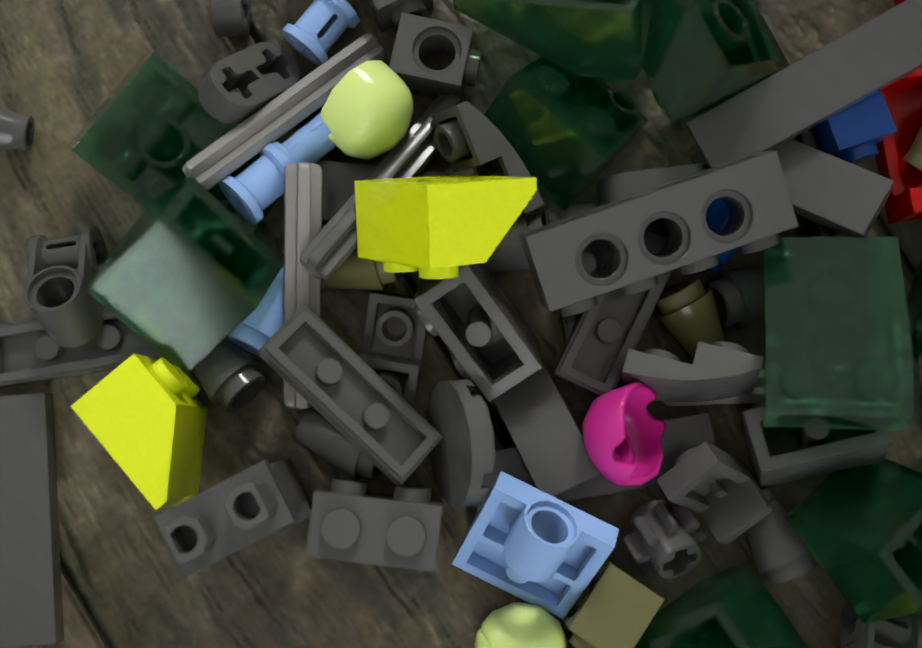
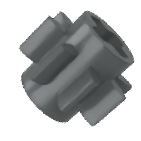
[623,499,707,579]

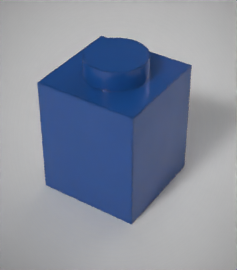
[812,90,897,164]

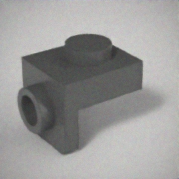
[657,441,772,545]

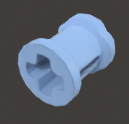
[281,0,360,66]

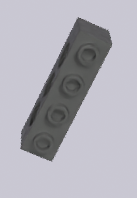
[519,151,799,317]

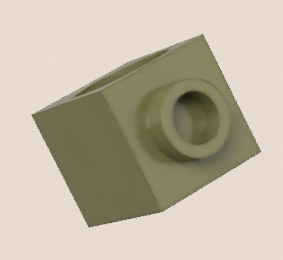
[563,559,665,648]

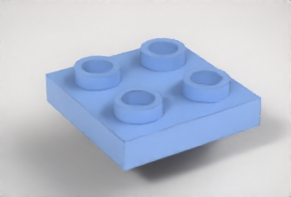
[452,471,619,619]

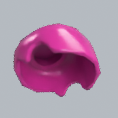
[582,381,667,487]

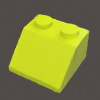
[354,175,537,279]
[70,353,208,510]

